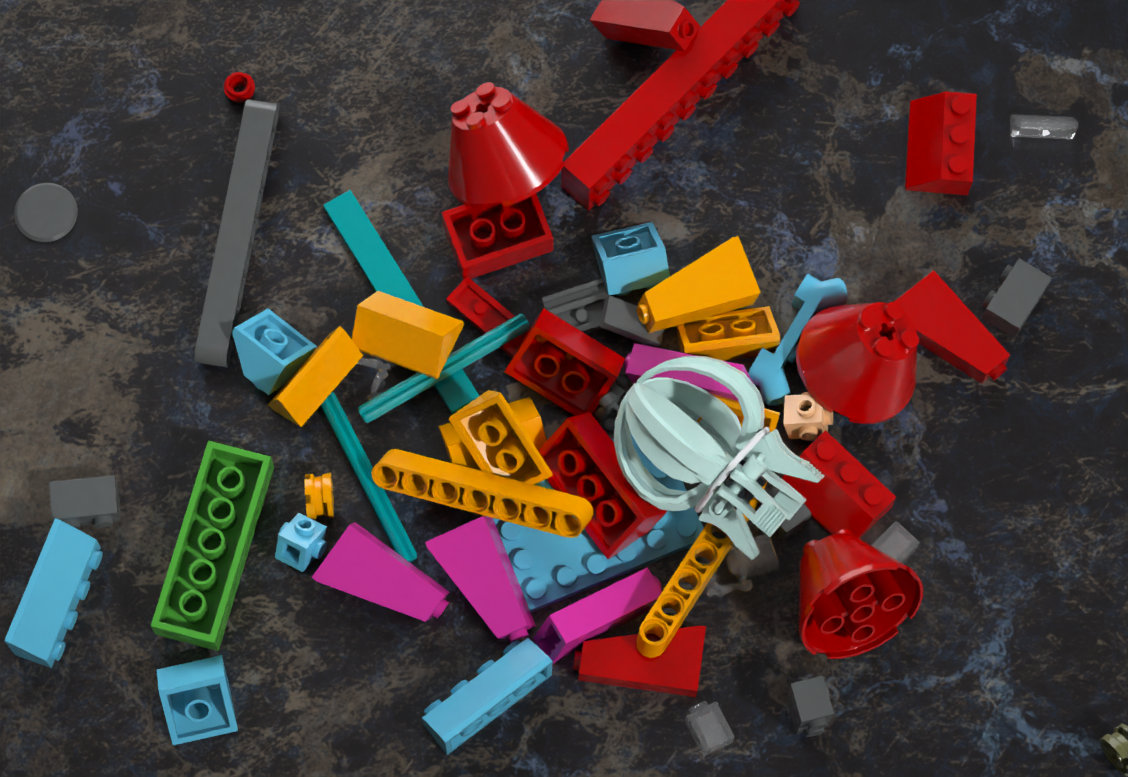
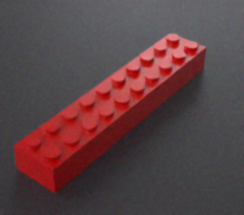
[561,0,800,211]

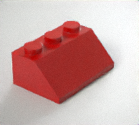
[905,91,977,195]
[504,308,625,416]
[781,430,896,539]

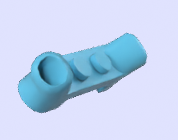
[748,274,848,406]

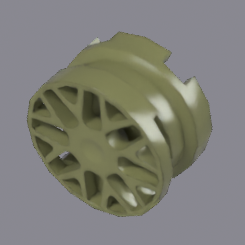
[1099,723,1128,777]

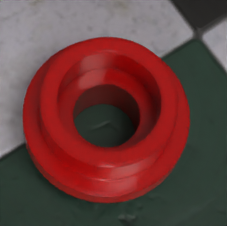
[223,72,255,103]

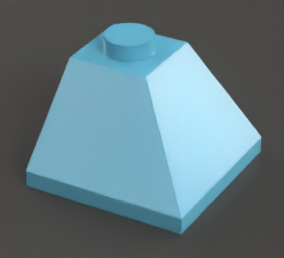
[232,309,317,395]

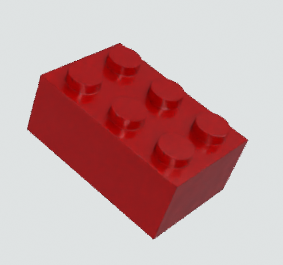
[442,194,553,280]

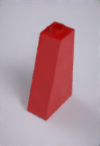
[590,0,700,51]
[894,270,1010,384]
[573,625,706,697]

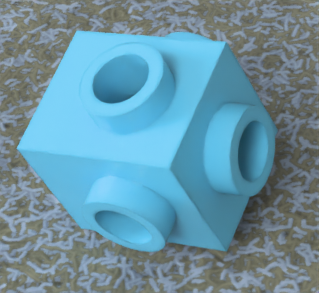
[275,513,327,572]

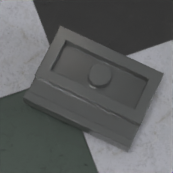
[542,278,609,334]

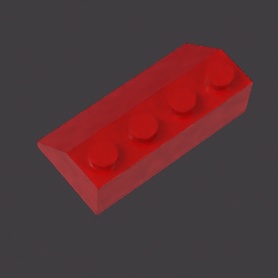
[538,412,667,559]

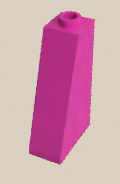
[624,343,754,401]
[425,516,536,642]
[312,522,450,622]
[533,567,662,665]

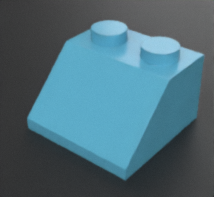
[591,222,670,296]
[157,655,238,745]

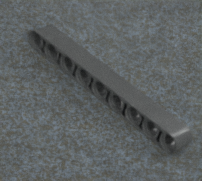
[194,99,279,368]

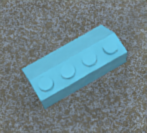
[4,518,103,668]
[422,638,553,755]

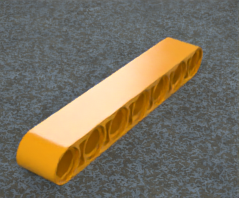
[371,449,593,538]
[636,481,768,658]

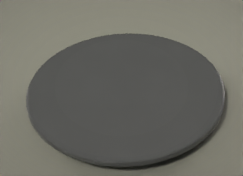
[14,183,78,242]

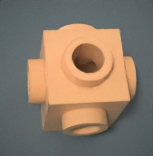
[784,392,833,441]

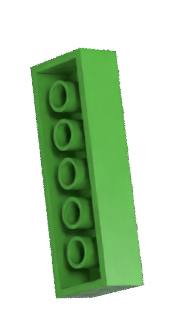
[151,441,274,651]

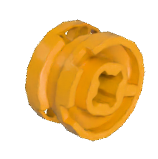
[304,472,334,519]

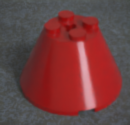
[448,82,569,209]
[796,302,919,424]
[799,529,924,659]

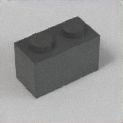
[982,258,1052,338]
[49,475,121,529]
[785,675,834,737]

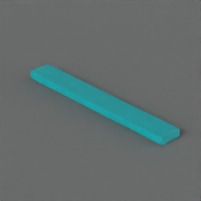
[323,190,479,415]

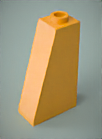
[637,236,761,333]

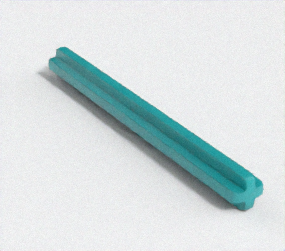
[358,314,530,423]
[321,392,417,562]

